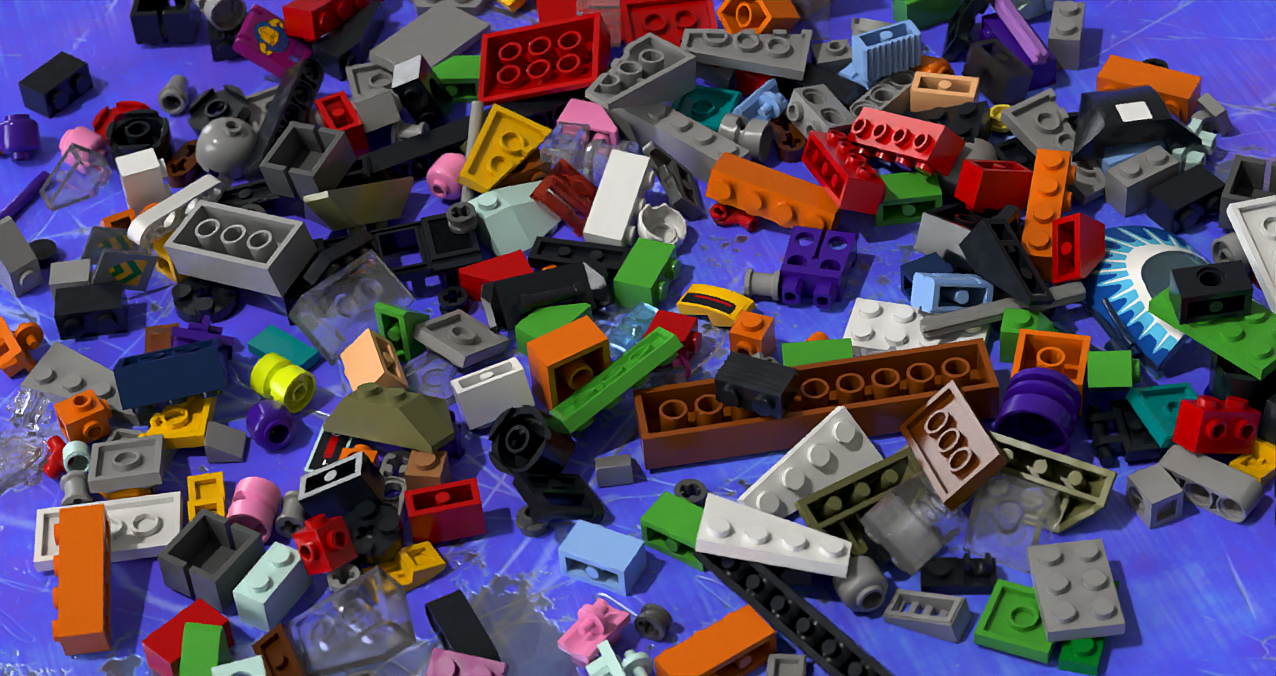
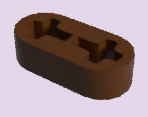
[770,113,806,163]
[166,139,203,188]

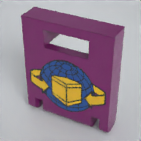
[232,4,316,79]

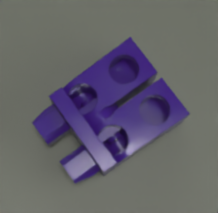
[780,226,858,310]

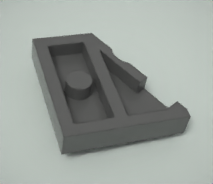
[642,140,703,221]

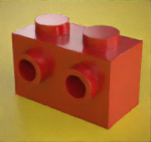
[1172,395,1261,454]

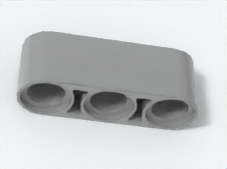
[850,69,916,119]
[1158,445,1264,523]

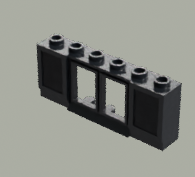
[283,213,483,326]

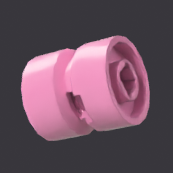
[226,477,282,543]

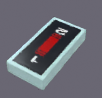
[304,421,357,474]

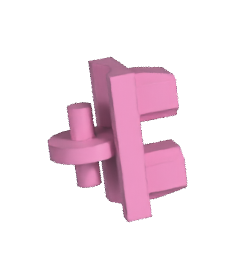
[558,598,631,670]

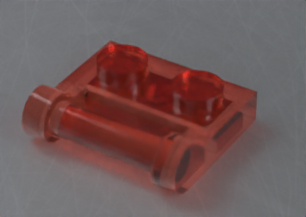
[529,158,598,238]

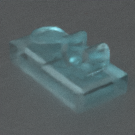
[607,301,658,358]

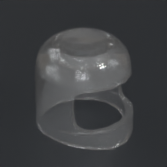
[581,139,639,185]

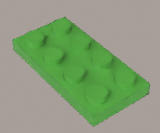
[1148,287,1276,380]
[549,326,683,434]

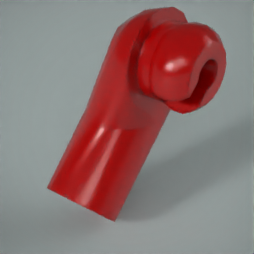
[710,203,760,232]
[43,435,74,480]

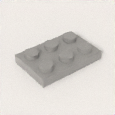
[1026,538,1125,642]

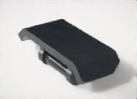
[480,258,615,332]

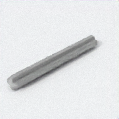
[920,281,1086,339]

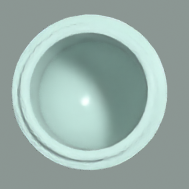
[62,441,91,473]

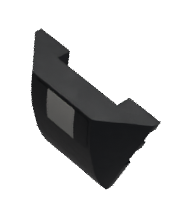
[1072,85,1202,162]

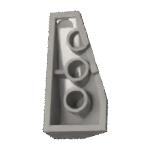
[585,32,697,110]

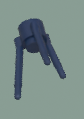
[1053,298,1141,359]

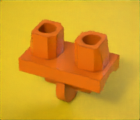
[0,316,44,378]

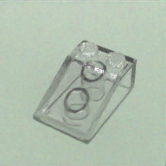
[288,249,416,366]
[859,469,973,576]
[288,565,417,676]

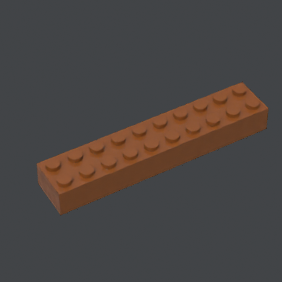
[633,338,999,470]

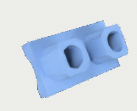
[732,78,788,122]

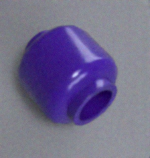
[0,114,41,161]
[246,399,297,451]

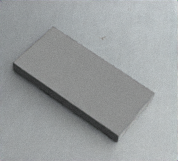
[369,1,491,72]

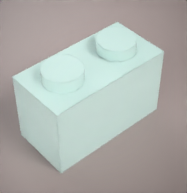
[232,541,312,632]

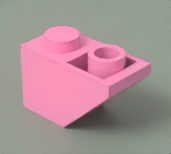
[556,98,620,156]

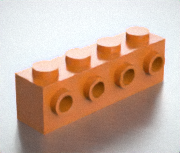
[1021,148,1077,282]
[705,152,843,240]
[52,504,111,656]

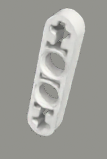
[127,174,225,248]

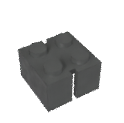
[259,121,356,200]
[1218,155,1276,231]
[157,508,266,612]

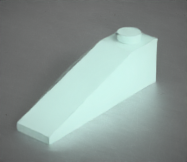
[468,174,595,257]

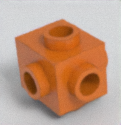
[53,388,113,444]

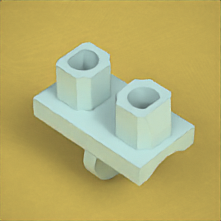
[1162,118,1217,174]
[585,639,654,676]

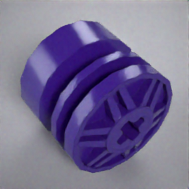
[994,367,1081,455]

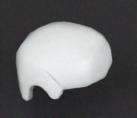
[637,203,687,249]

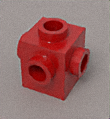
[292,514,358,575]

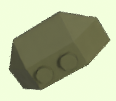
[303,176,414,235]
[323,382,455,453]
[979,430,1117,534]
[794,447,928,557]

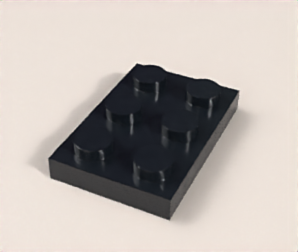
[892,101,991,165]

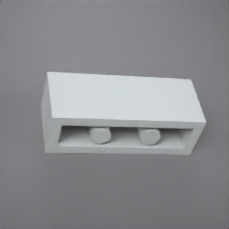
[583,149,656,247]

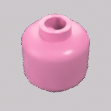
[59,126,108,173]
[426,153,466,201]

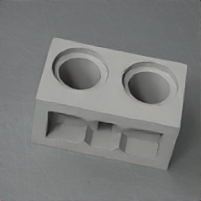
[785,84,856,139]

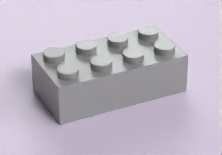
[164,199,318,297]

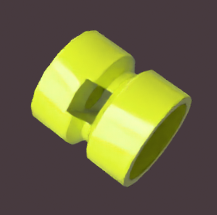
[250,352,316,413]

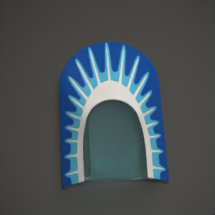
[1077,225,1266,380]

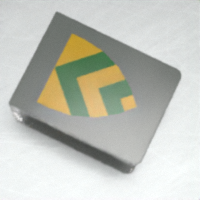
[81,226,158,291]

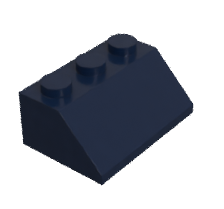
[113,337,228,413]

